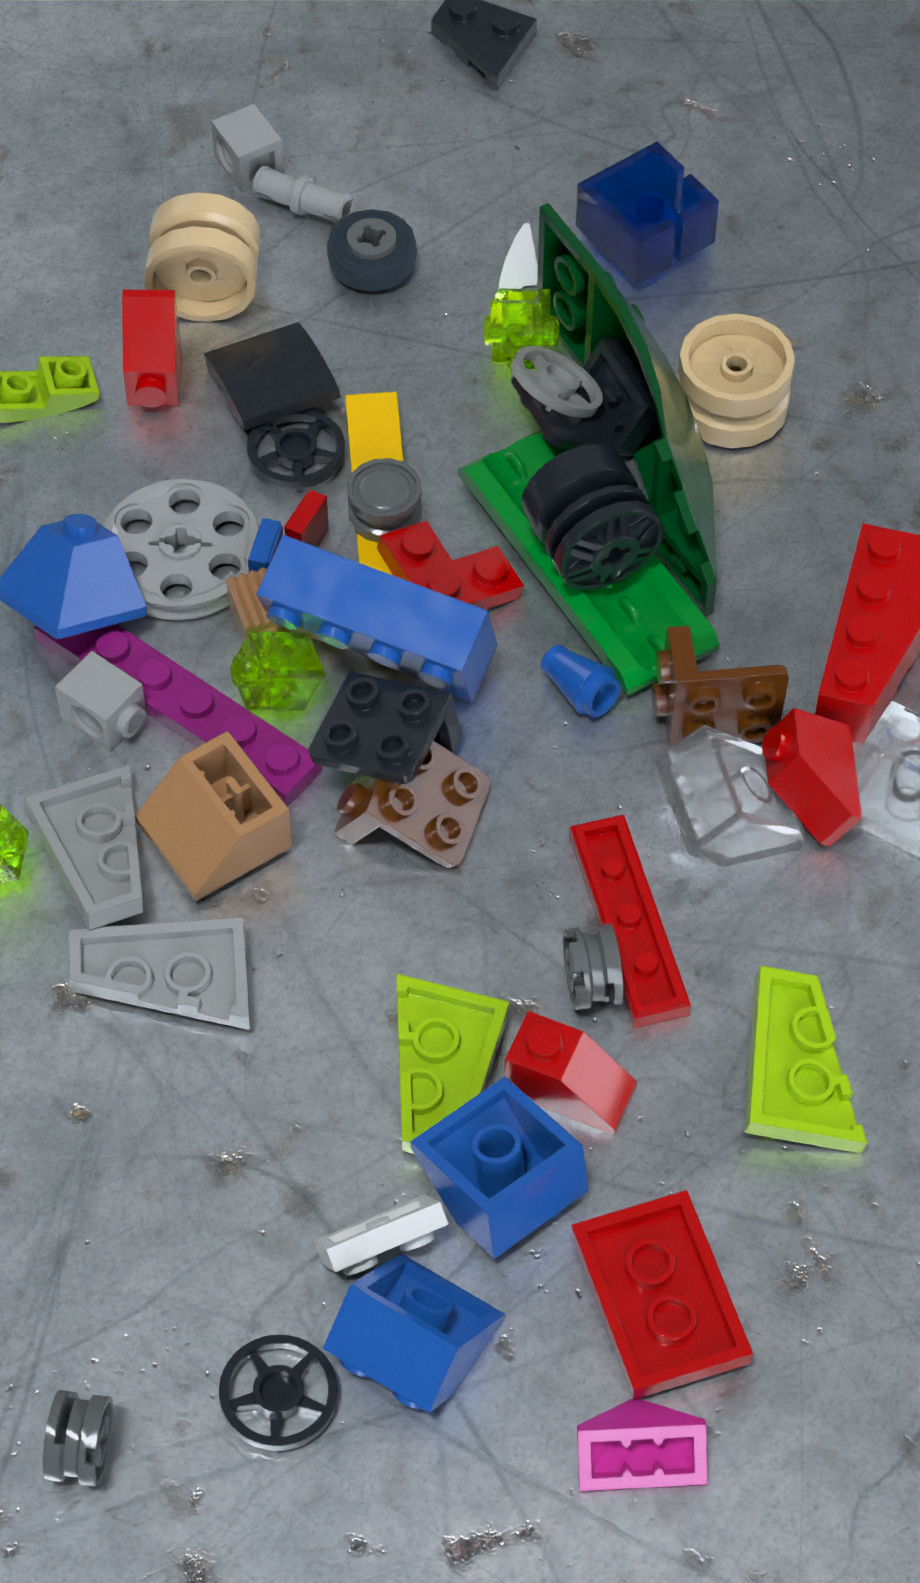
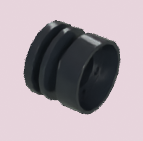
[521,444,664,590]

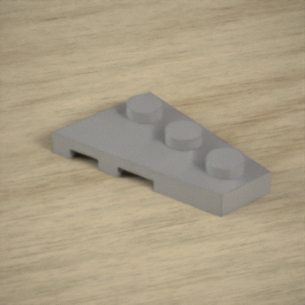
[24,764,143,930]
[69,917,250,1030]

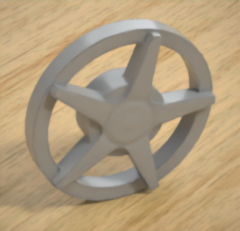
[511,346,603,418]

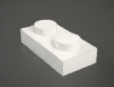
[314,1194,449,1275]

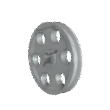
[104,479,259,620]

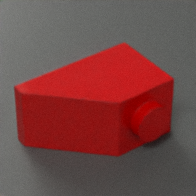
[122,289,183,407]
[762,708,862,847]
[504,1011,637,1135]

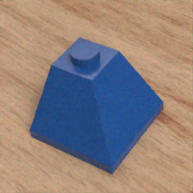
[0,514,147,640]

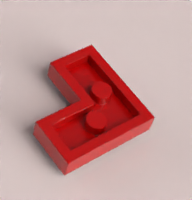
[377,520,524,610]

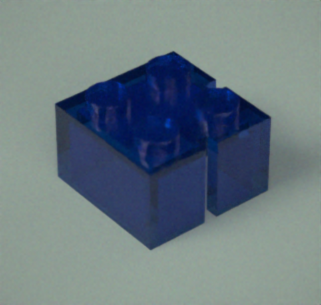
[576,141,719,286]

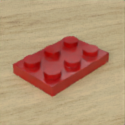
[570,1190,753,1400]

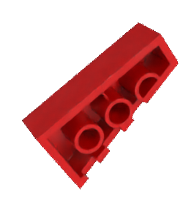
[815,523,920,744]

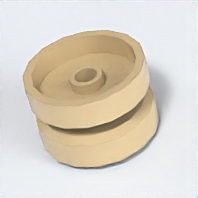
[144,192,260,322]
[678,313,795,449]

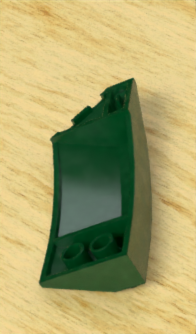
[536,203,717,617]

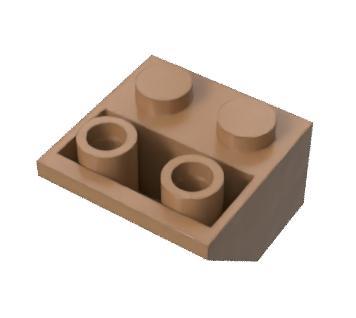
[135,731,292,902]

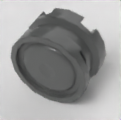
[347,458,422,543]
[562,923,623,1011]
[43,1390,113,1487]

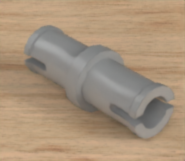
[252,166,354,223]

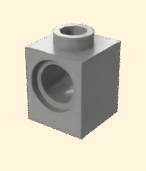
[211,104,285,193]
[55,651,147,752]

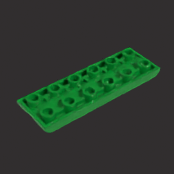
[458,430,720,695]

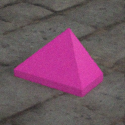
[577,1399,708,1491]

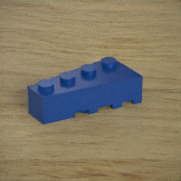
[256,535,498,704]

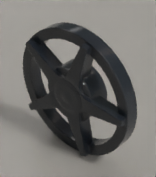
[247,409,345,491]
[219,1335,338,1452]

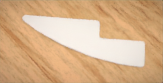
[497,223,538,327]

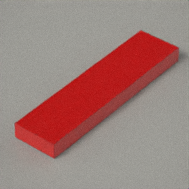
[569,814,691,1029]

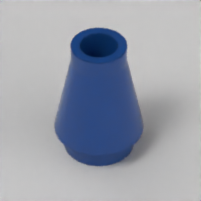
[541,644,621,717]

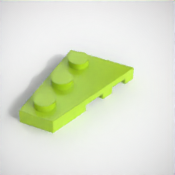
[744,965,868,1154]
[396,973,510,1154]

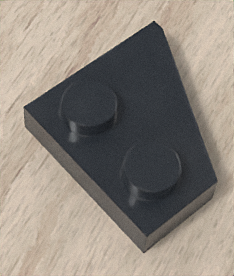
[431,0,537,91]

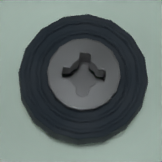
[327,209,417,291]

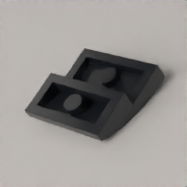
[204,322,341,430]

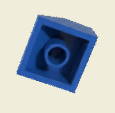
[410,1076,588,1259]
[322,1253,505,1413]

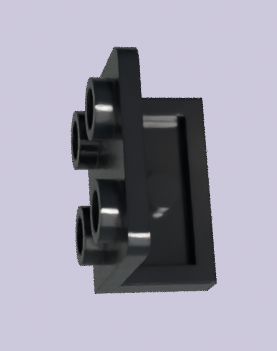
[511,338,657,456]
[308,671,461,784]

